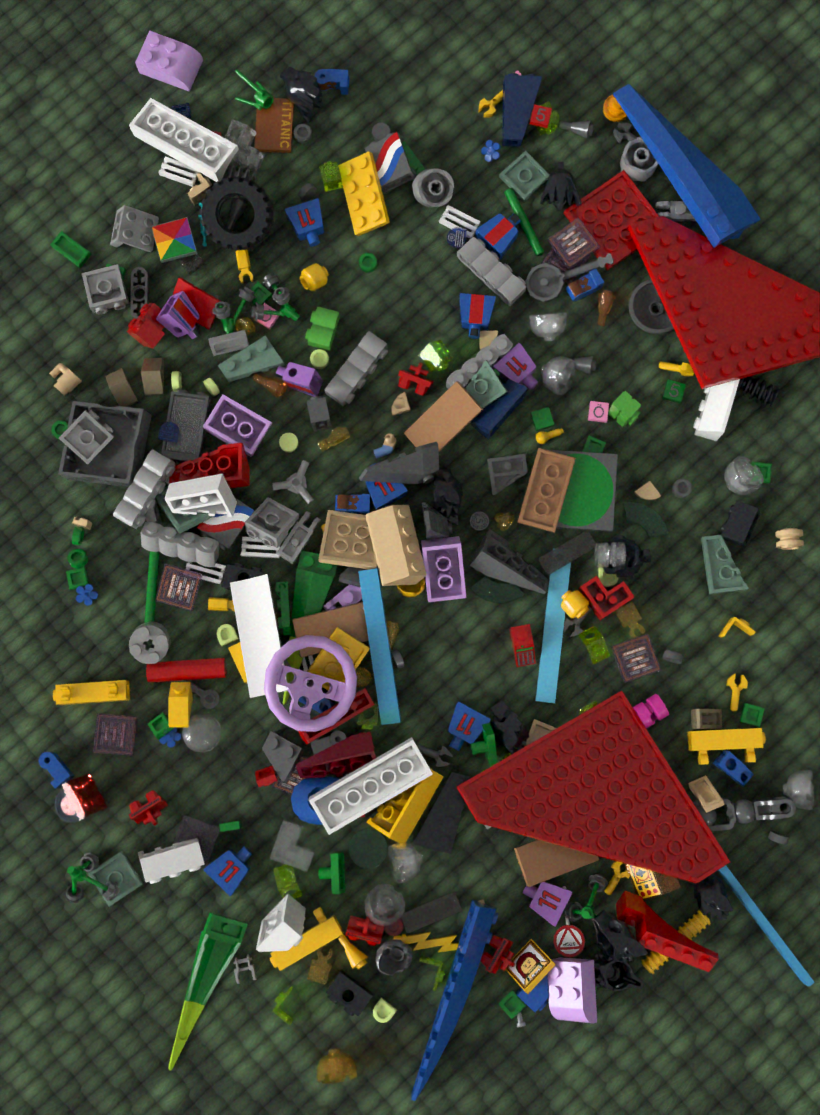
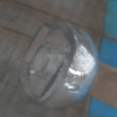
[529,313,567,341]
[541,356,576,395]
[724,456,764,495]
[182,713,222,753]
[783,770,814,810]
[388,843,423,883]
[364,884,405,926]

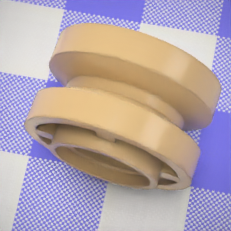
[775,528,804,550]

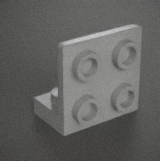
[110,205,159,252]

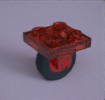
[55,774,108,823]

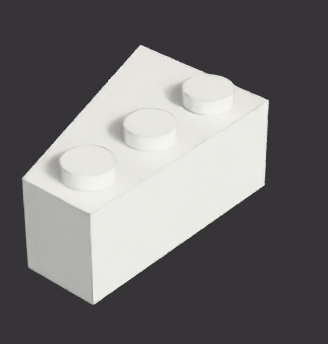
[164,474,237,518]
[138,838,205,884]

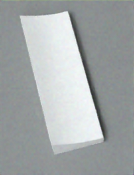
[129,98,239,182]
[230,574,288,698]
[309,737,433,835]

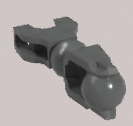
[693,796,796,831]

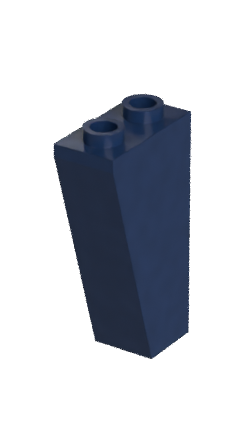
[502,73,542,147]

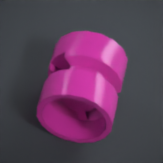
[633,694,669,729]

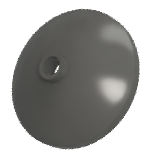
[629,279,674,334]

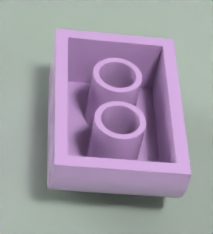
[135,31,203,92]
[203,394,272,456]
[421,536,466,602]
[547,957,597,1023]

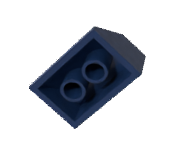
[471,379,528,440]

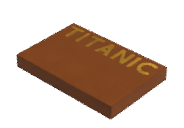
[254,98,294,153]

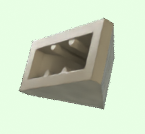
[141,358,164,396]
[105,368,138,407]
[691,709,722,729]

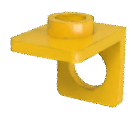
[719,617,756,638]

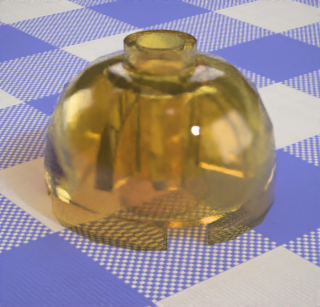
[317,1049,358,1084]

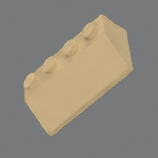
[365,505,426,586]

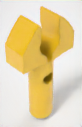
[478,90,503,118]
[659,361,694,377]
[726,674,748,711]
[604,861,631,895]

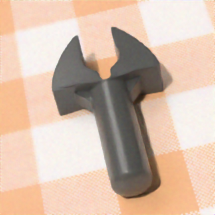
[613,123,638,143]
[563,606,591,637]
[417,745,453,767]

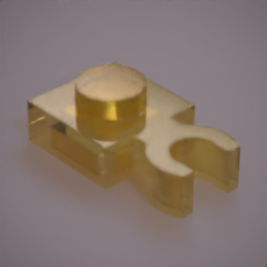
[318,426,350,452]
[615,602,645,638]
[307,947,333,985]

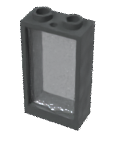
[161,390,212,464]

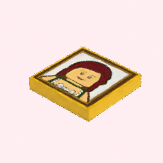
[506,939,556,994]

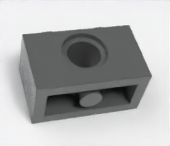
[307,396,332,432]

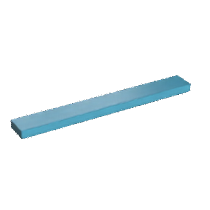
[535,548,572,704]

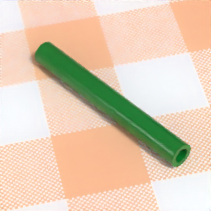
[504,188,545,257]
[145,551,159,623]

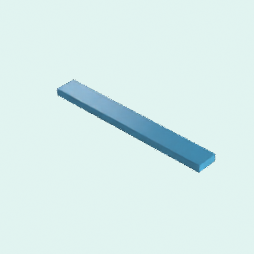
[358,568,401,725]
[717,865,815,987]

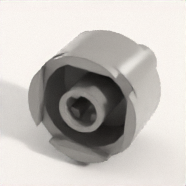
[620,137,658,182]
[412,168,454,207]
[129,622,171,664]

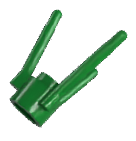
[235,69,274,110]

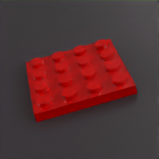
[563,170,659,271]

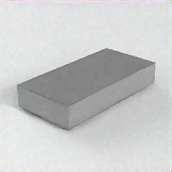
[208,330,249,356]

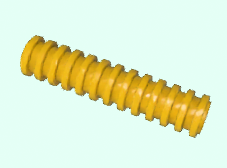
[641,910,711,974]

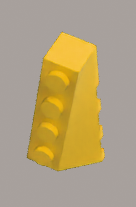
[366,769,444,846]

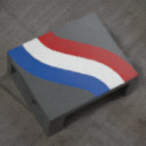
[365,132,417,193]
[197,498,255,551]

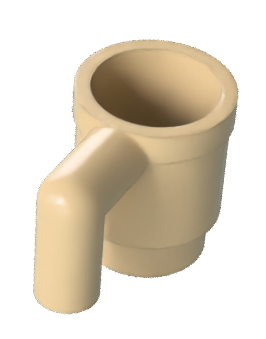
[49,363,82,396]

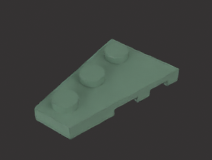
[218,336,285,382]
[465,360,508,409]
[155,486,214,534]
[701,535,749,594]

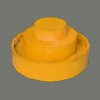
[603,95,627,122]

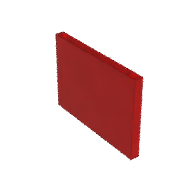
[173,277,220,330]

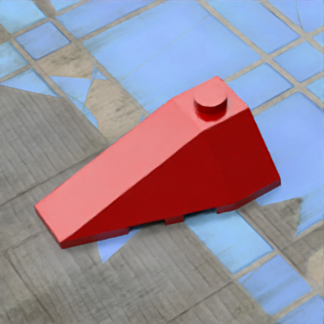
[169,443,250,488]

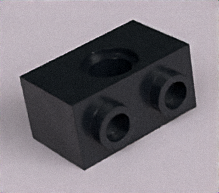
[221,562,265,590]
[326,970,373,1017]

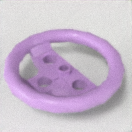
[264,635,357,732]

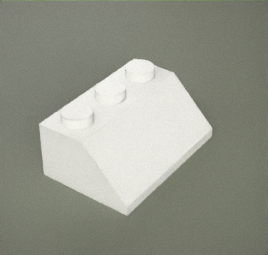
[693,379,740,441]
[256,894,306,952]

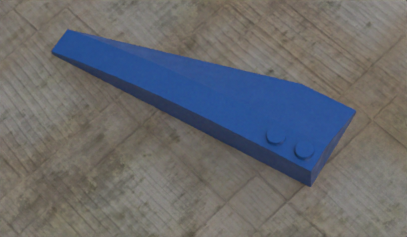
[613,84,761,248]
[411,899,498,1101]

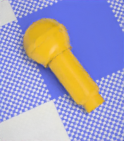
[536,428,564,444]

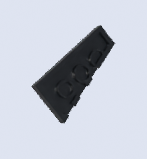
[413,772,471,854]

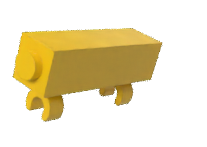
[53,680,130,705]
[687,728,766,765]
[270,907,344,971]

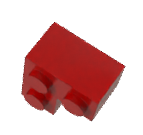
[126,303,165,348]
[578,576,634,620]

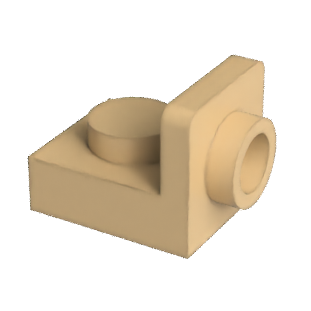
[188,172,212,206]

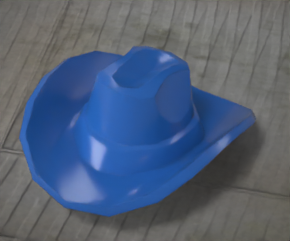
[291,777,339,825]

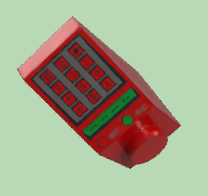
[509,624,536,667]

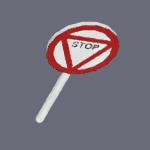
[553,886,585,957]

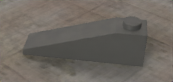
[359,442,439,484]
[422,502,453,540]
[470,529,549,594]

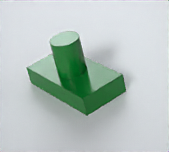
[470,723,498,767]
[318,852,346,894]

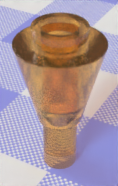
[597,290,616,326]
[253,374,287,398]

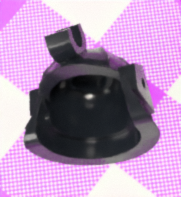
[603,534,651,578]

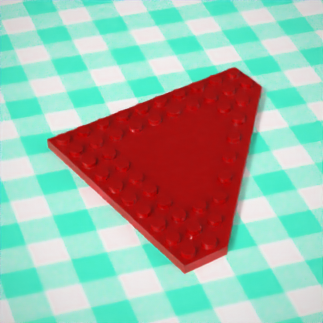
[628,216,820,389]
[456,691,730,883]

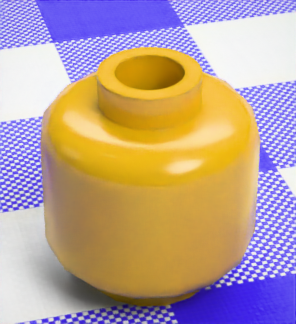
[300,263,329,291]
[561,590,589,619]

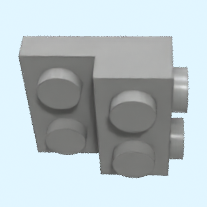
[82,264,129,315]
[59,410,114,465]
[245,497,299,548]

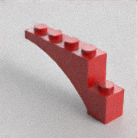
[616,890,719,972]

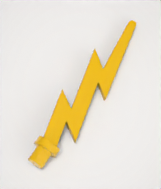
[394,932,459,953]

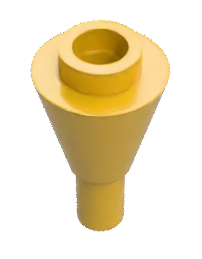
[338,934,368,970]

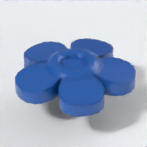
[481,140,501,162]
[76,584,98,606]
[159,727,181,747]

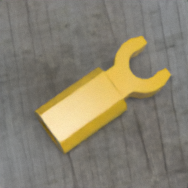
[235,249,254,284]
[208,597,235,612]

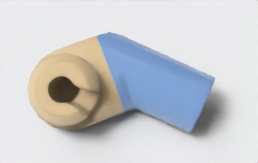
[373,433,396,459]

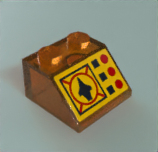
[625,864,681,900]

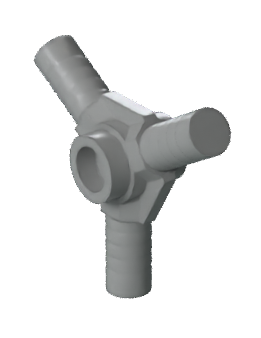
[272,460,314,504]

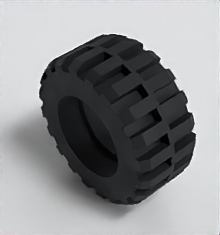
[200,177,274,250]

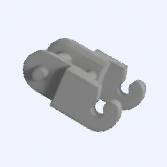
[233,954,257,984]

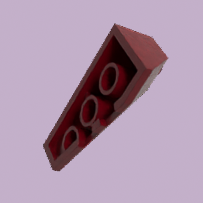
[296,731,377,778]

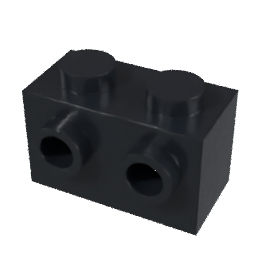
[721,501,761,548]

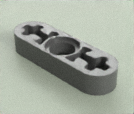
[131,267,149,319]

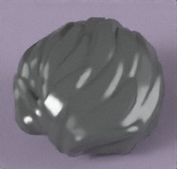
[375,939,413,976]

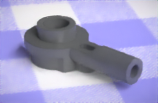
[187,680,220,709]

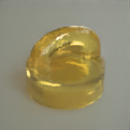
[235,317,256,336]
[494,512,515,531]
[355,667,372,687]

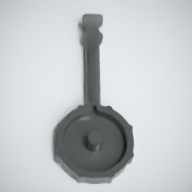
[525,253,613,303]

